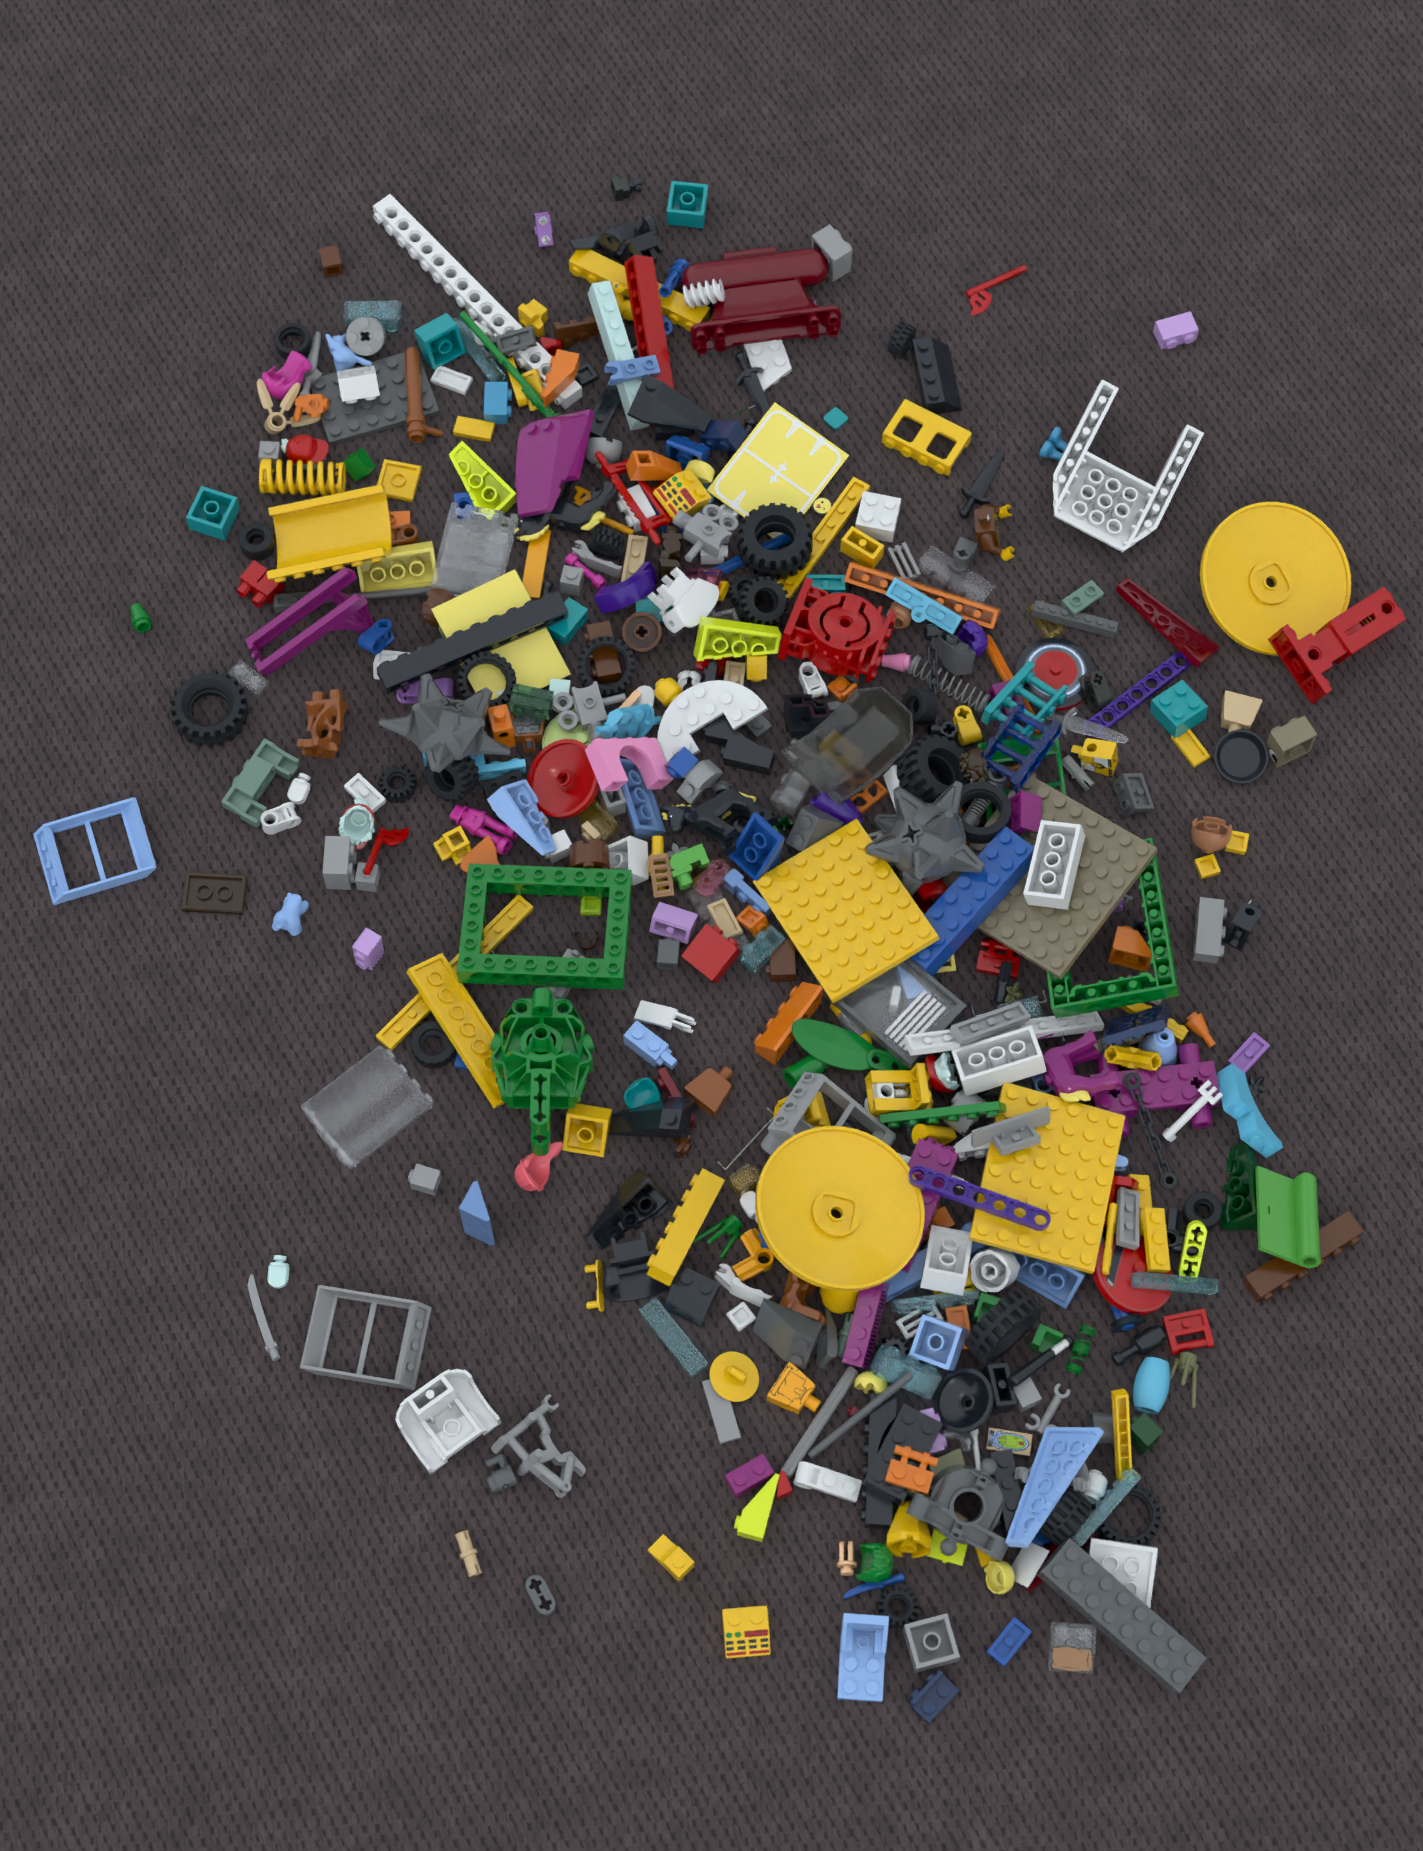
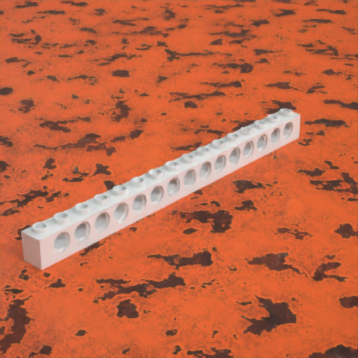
[373,194,582,409]

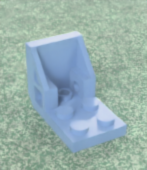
[837,1613,889,1702]

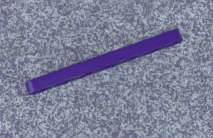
[1083,652,1189,739]
[908,1165,1051,1231]

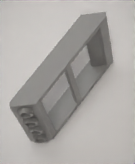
[767,1072,896,1147]
[300,1285,432,1390]

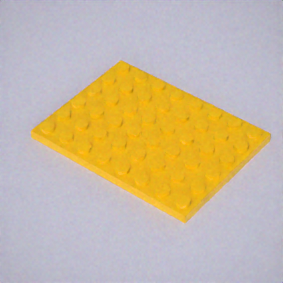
[753,819,940,1004]
[968,1082,1125,1274]

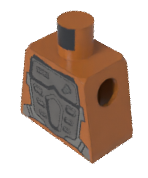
[508,706,546,753]

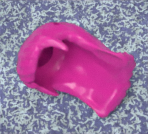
[262,351,312,400]

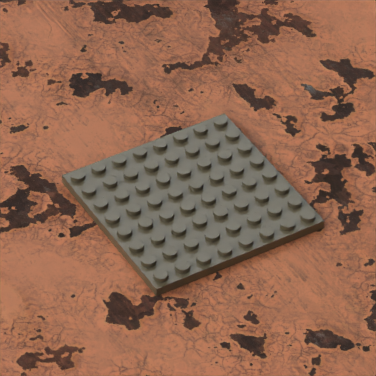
[930,772,1158,980]

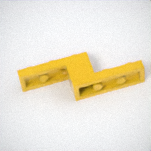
[1127,1174,1171,1273]

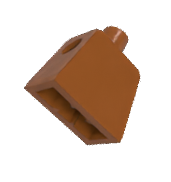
[684,1066,733,1119]

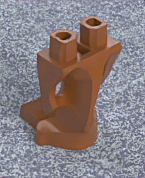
[297,689,348,759]
[779,1272,826,1326]

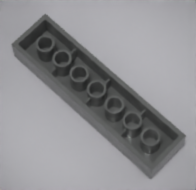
[1036,1538,1206,1694]

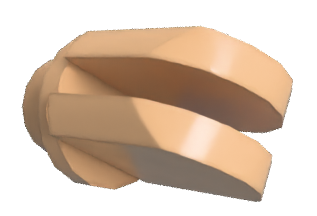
[837,1541,857,1576]

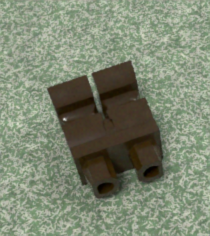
[659,526,682,585]

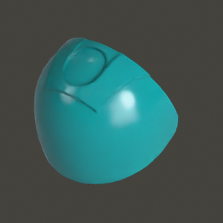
[624,1077,660,1109]

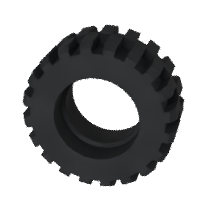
[738,503,813,580]
[897,735,970,803]

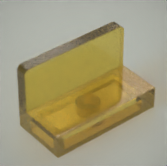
[577,799,618,842]

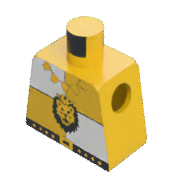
[1070,738,1118,778]

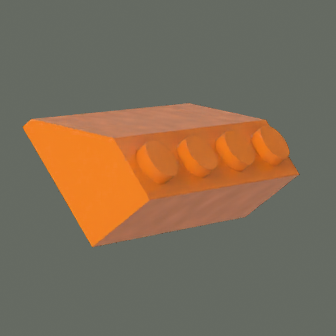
[754,982,823,1065]

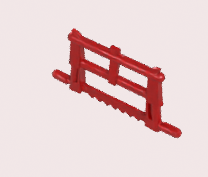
[595,451,673,545]

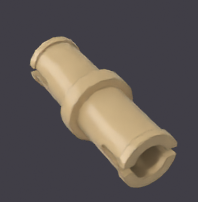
[455,1530,483,1577]

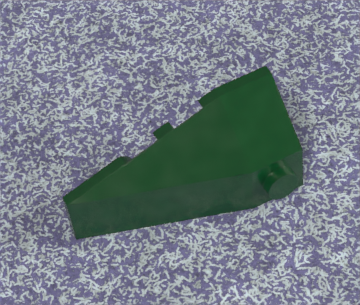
[1221,1142,1258,1230]

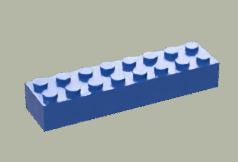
[910,826,1034,977]

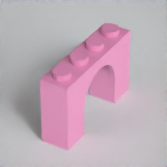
[585,737,674,791]

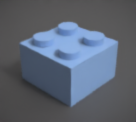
[909,1314,969,1370]

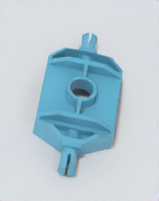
[595,704,662,739]

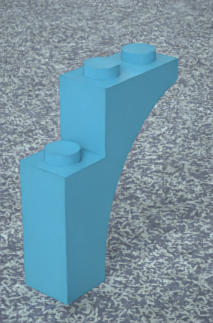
[1216,1063,1283,1158]

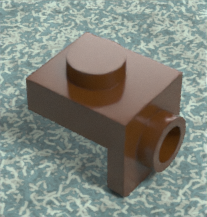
[671,1135,692,1158]

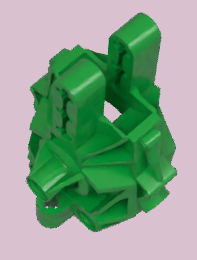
[490,988,594,1156]

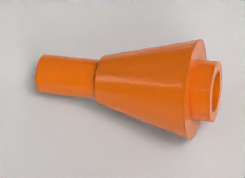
[1185,1011,1216,1048]

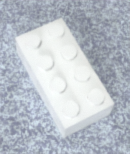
[1023,820,1085,910]
[951,1025,1047,1096]

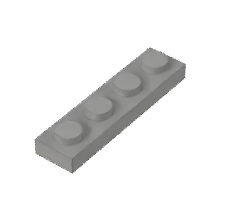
[950,1001,1031,1046]

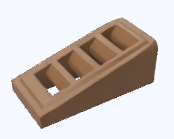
[648,853,674,899]

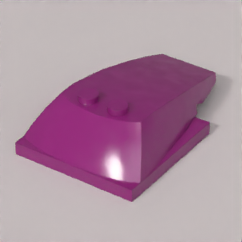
[514,409,594,518]

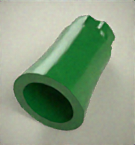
[782,1054,829,1089]

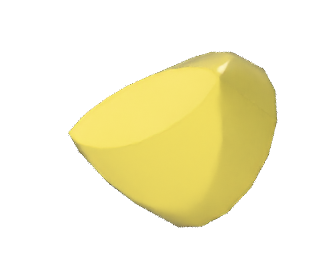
[684,460,715,484]

